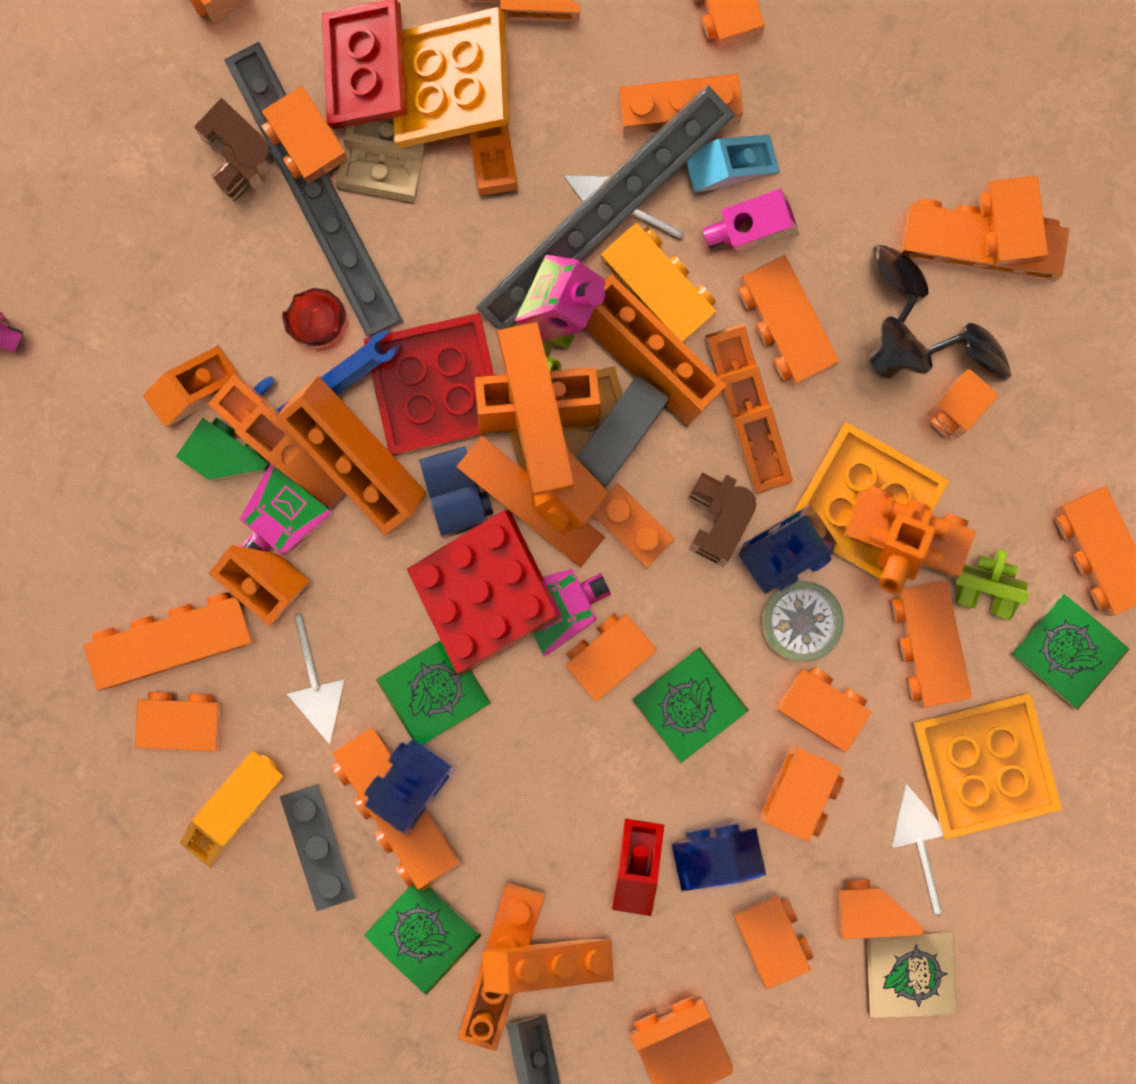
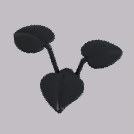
[870,245,1012,379]

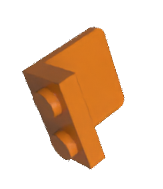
[629,996,733,1084]

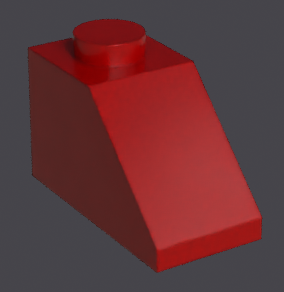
[612,819,665,916]

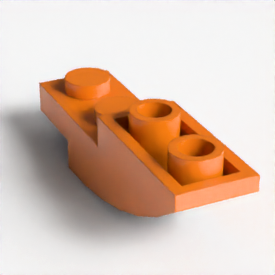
[208,373,346,509]
[458,882,545,1051]

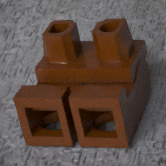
[194,97,274,200]
[688,472,756,568]

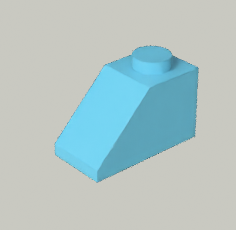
[686,134,780,192]

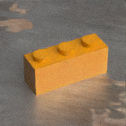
[600,223,717,343]

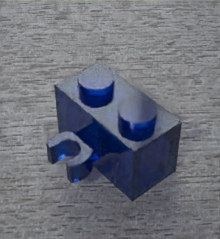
[739,503,837,594]
[364,739,455,836]
[671,823,767,891]

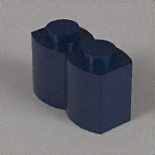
[419,446,494,538]

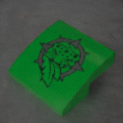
[1012,594,1129,710]
[376,640,491,748]
[632,647,749,763]
[364,885,482,995]

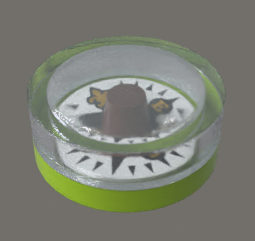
[762,581,844,662]

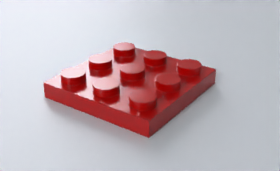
[363,313,497,456]
[407,510,562,675]

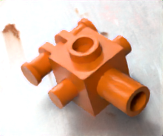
[868,497,951,594]

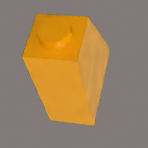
[180,751,283,868]

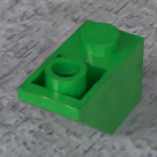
[175,417,271,482]

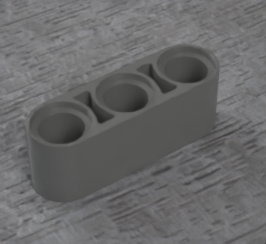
[577,375,670,488]

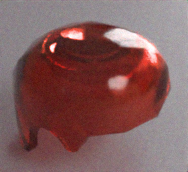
[282,288,347,349]

